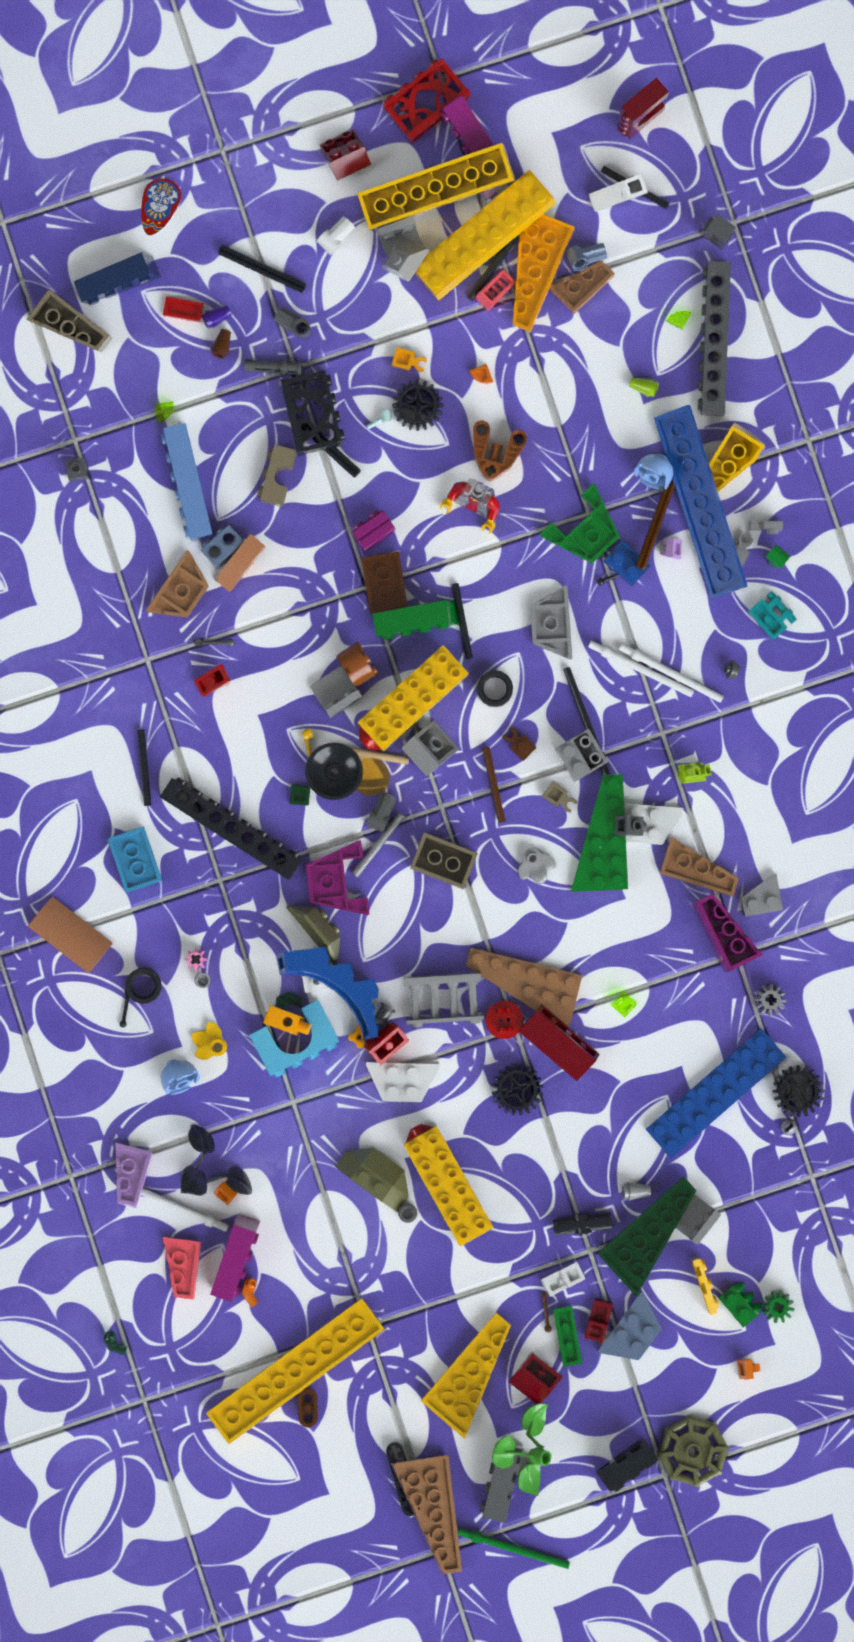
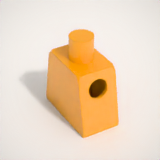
[263,1005,311,1035]

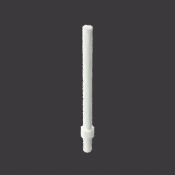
[588,640,694,697]
[619,643,724,703]
[141,1188,229,1232]

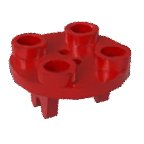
[485,1001,524,1039]

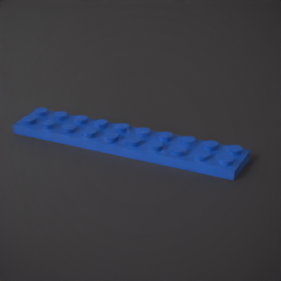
[654,405,748,599]

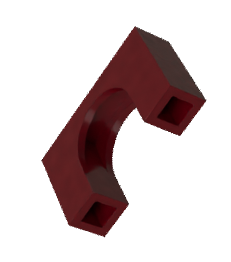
[617,77,669,139]

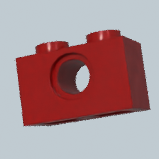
[363,1022,410,1066]

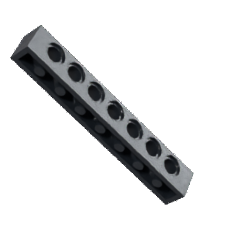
[160,777,302,880]

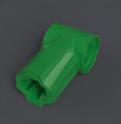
[766,544,791,569]

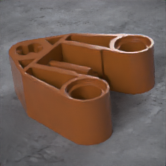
[473,420,527,481]

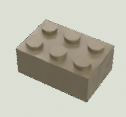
[410,833,478,890]

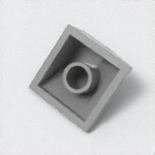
[380,235,430,282]

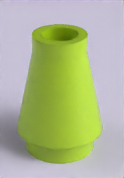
[629,377,659,397]

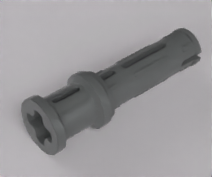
[244,359,303,376]

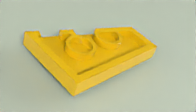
[691,1256,719,1315]

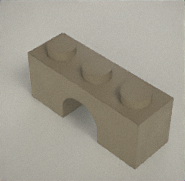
[258,445,297,508]

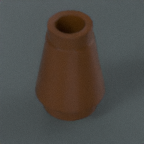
[210,329,231,359]

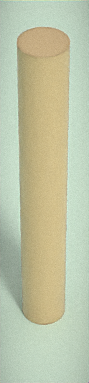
[352,747,409,765]

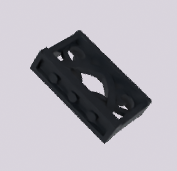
[280,370,345,457]

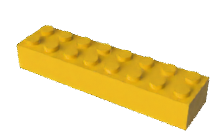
[357,143,516,230]
[415,170,556,301]

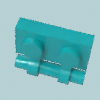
[748,591,797,641]

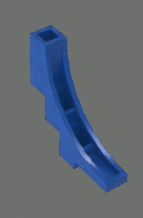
[276,947,379,1041]

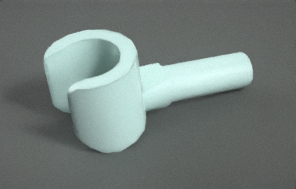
[367,410,392,429]

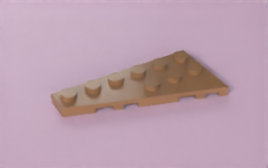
[466,947,582,1027]
[391,1454,462,1574]

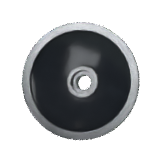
[305,742,363,800]

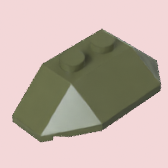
[286,905,341,965]
[335,1147,409,1212]

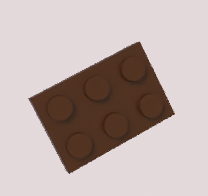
[361,552,408,615]

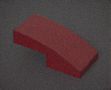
[584,1298,613,1343]

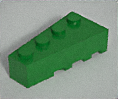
[373,600,459,640]

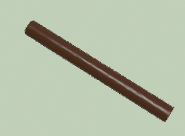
[482,747,506,823]

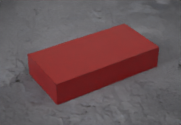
[163,296,204,323]

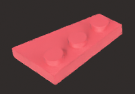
[163,1237,201,1300]

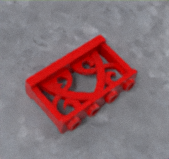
[383,58,471,144]

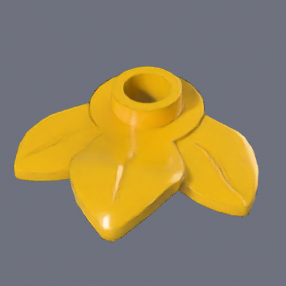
[191,1022,227,1060]

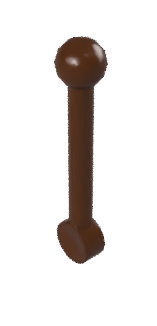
[542,1292,552,1332]

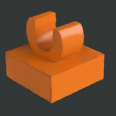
[213,1180,237,1206]
[737,1358,760,1380]

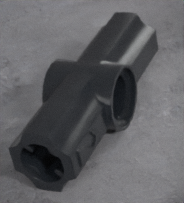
[552,1212,612,1236]

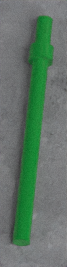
[458,1528,570,1569]

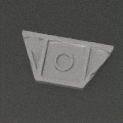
[530,586,572,660]

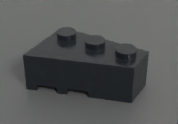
[596,1437,658,1492]

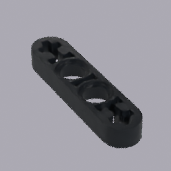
[386,1441,415,1516]

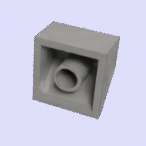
[402,721,459,777]

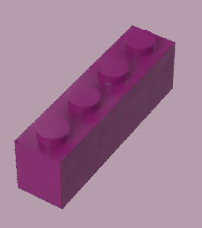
[440,95,494,155]

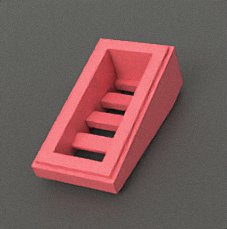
[475,269,516,311]

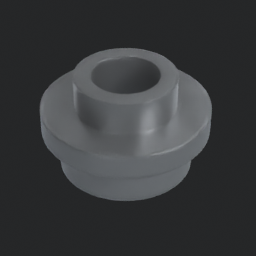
[398,1203,417,1223]

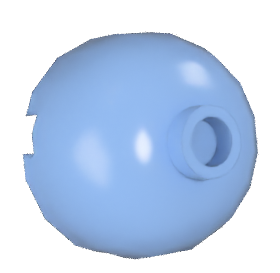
[634,454,673,490]
[160,1059,200,1095]

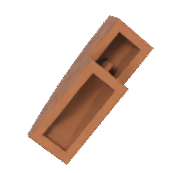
[215,534,266,592]

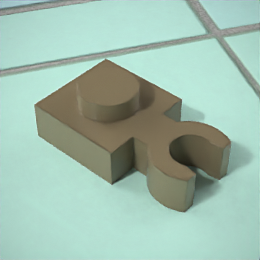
[542,781,578,813]

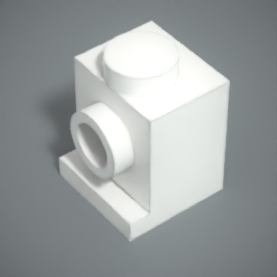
[302,976,328,993]

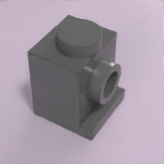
[616,815,647,836]

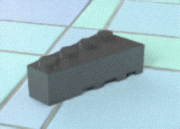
[480,1443,523,1523]

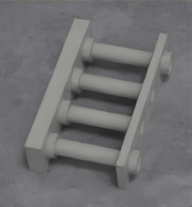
[404,972,484,1028]

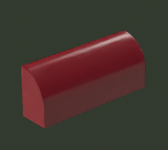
[519,1004,600,1081]

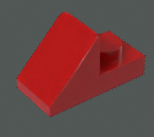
[194,664,231,697]

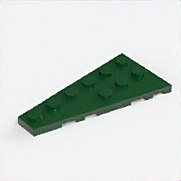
[598,1176,697,1297]

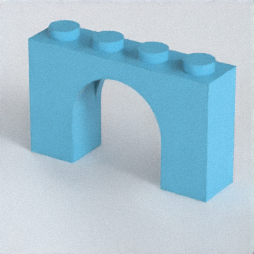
[250,1000,339,1078]

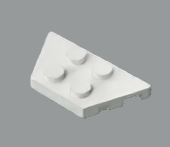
[624,803,683,845]
[366,1062,440,1102]

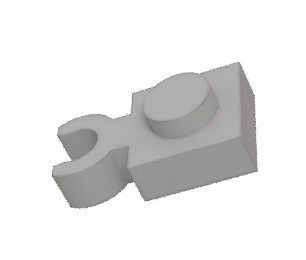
[749,521,783,535]
[735,533,753,567]

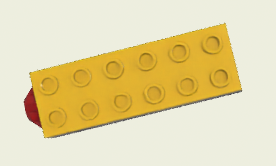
[357,645,469,753]
[403,1123,494,1247]

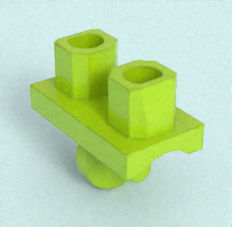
[677,762,712,784]

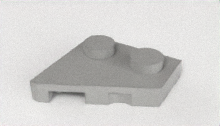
[741,874,783,917]

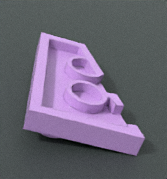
[115,1143,153,1208]

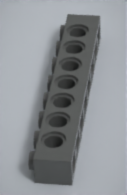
[697,261,731,416]

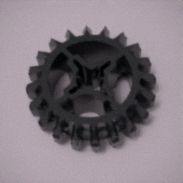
[392,379,444,432]
[492,1064,543,1116]
[772,1065,825,1117]

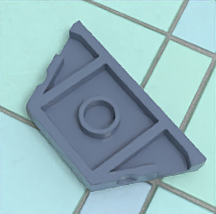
[597,1291,662,1360]

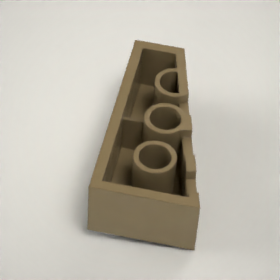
[26,289,113,353]

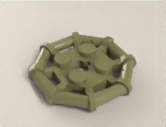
[657,1414,730,1488]

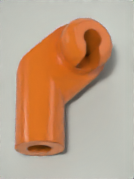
[241,1278,259,1308]

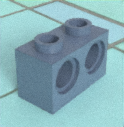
[201,525,244,569]

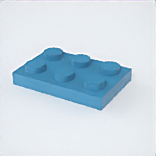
[108,826,163,893]

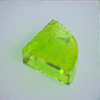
[666,311,691,330]
[155,401,174,423]

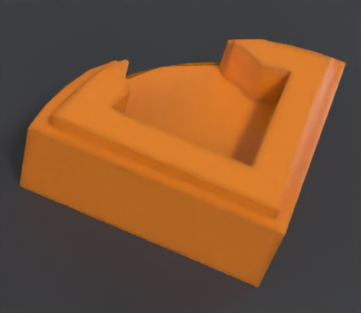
[469,364,493,384]

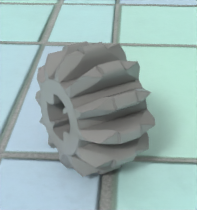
[754,983,787,1016]

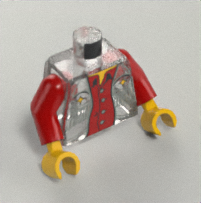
[439,478,500,534]

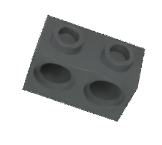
[703,214,736,250]

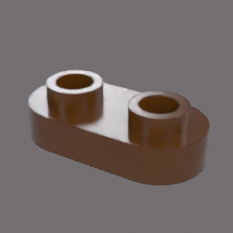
[298,1388,318,1428]

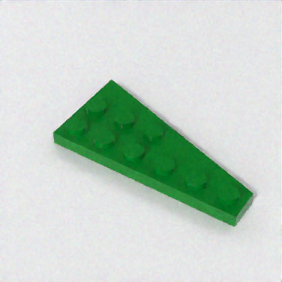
[571,774,629,892]

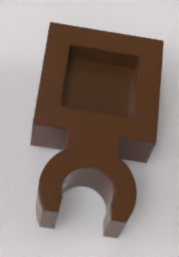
[502,727,537,762]

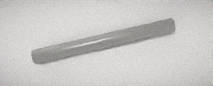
[352,813,404,878]

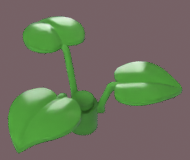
[492,1403,552,1496]

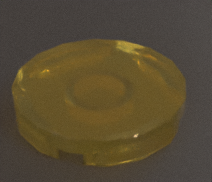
[357,758,390,796]

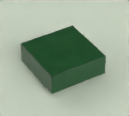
[290,785,310,806]

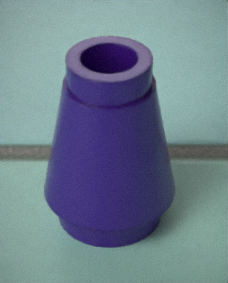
[202,305,231,329]

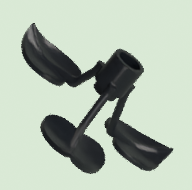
[181,1124,252,1196]

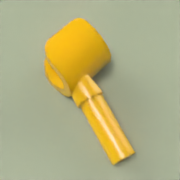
[302,728,314,756]

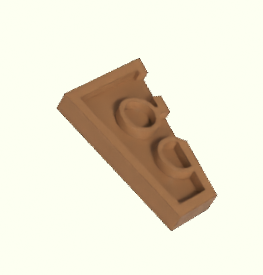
[549,260,615,314]

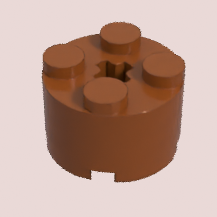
[336,641,378,687]

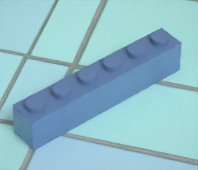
[161,423,213,542]

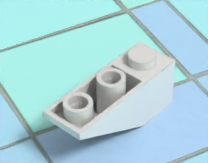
[589,174,649,212]

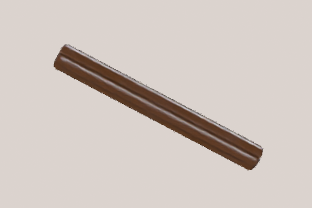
[635,482,675,570]

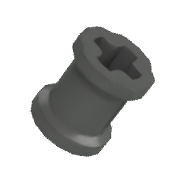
[375,1002,396,1027]

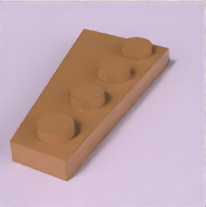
[660,837,739,897]

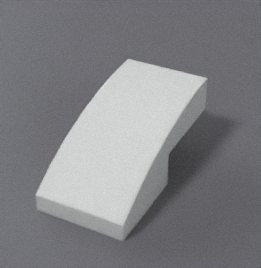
[540,1262,585,1297]

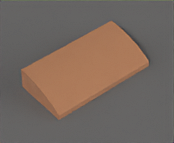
[28,896,113,974]

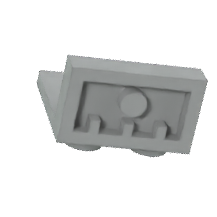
[377,216,423,257]
[310,666,362,718]
[676,1195,721,1245]

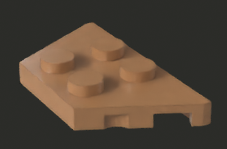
[146,550,209,618]

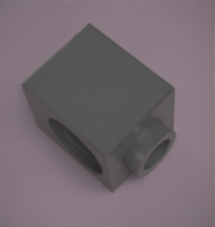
[65,457,89,483]

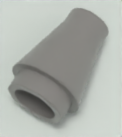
[622,1182,651,1201]

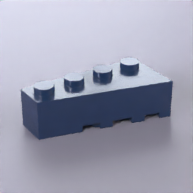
[74,252,161,306]

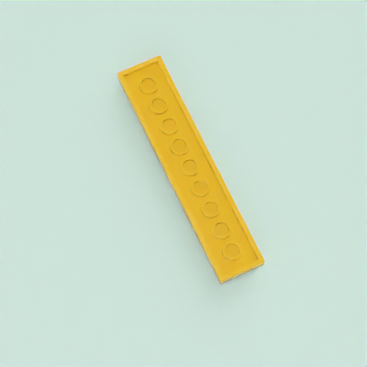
[206,1298,385,1445]

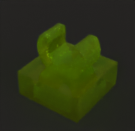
[611,991,637,1018]

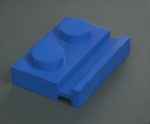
[604,540,651,586]

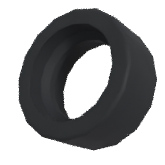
[477,670,513,707]
[125,968,162,1004]

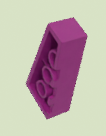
[692,894,763,973]
[210,1214,260,1302]

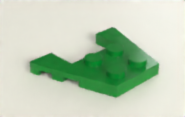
[539,483,620,564]

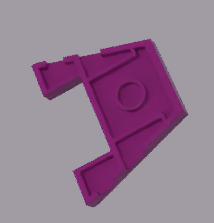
[306,840,370,915]

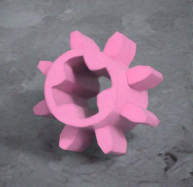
[184,947,208,971]

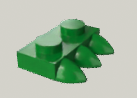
[718,1282,762,1328]

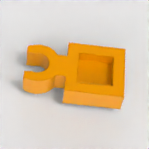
[392,347,427,372]

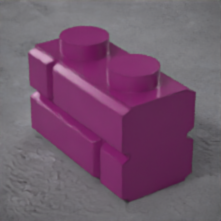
[351,510,396,552]

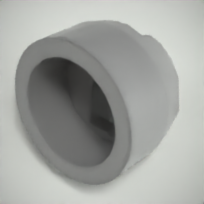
[194,973,210,988]
[781,1119,797,1135]

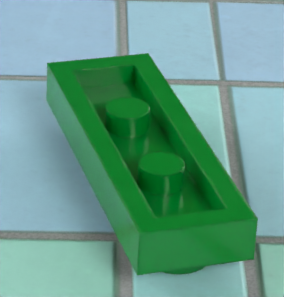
[553,1305,582,1367]

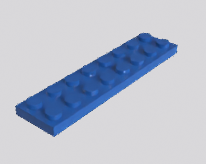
[645,1028,787,1158]

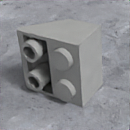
[555,729,608,783]

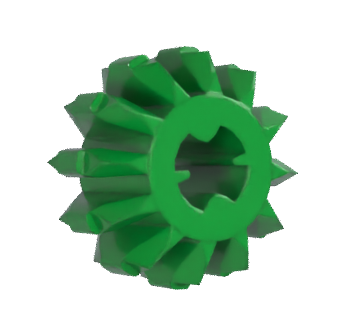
[761,1290,794,1323]

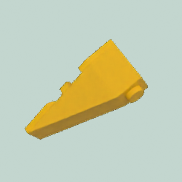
[709,422,765,492]

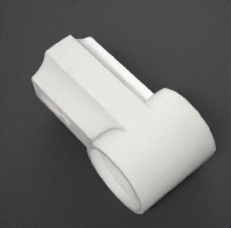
[317,216,355,255]

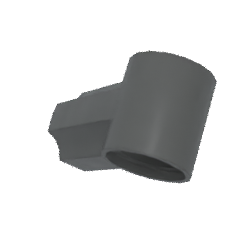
[274,306,311,339]
[366,791,397,832]

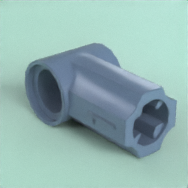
[566,243,607,271]

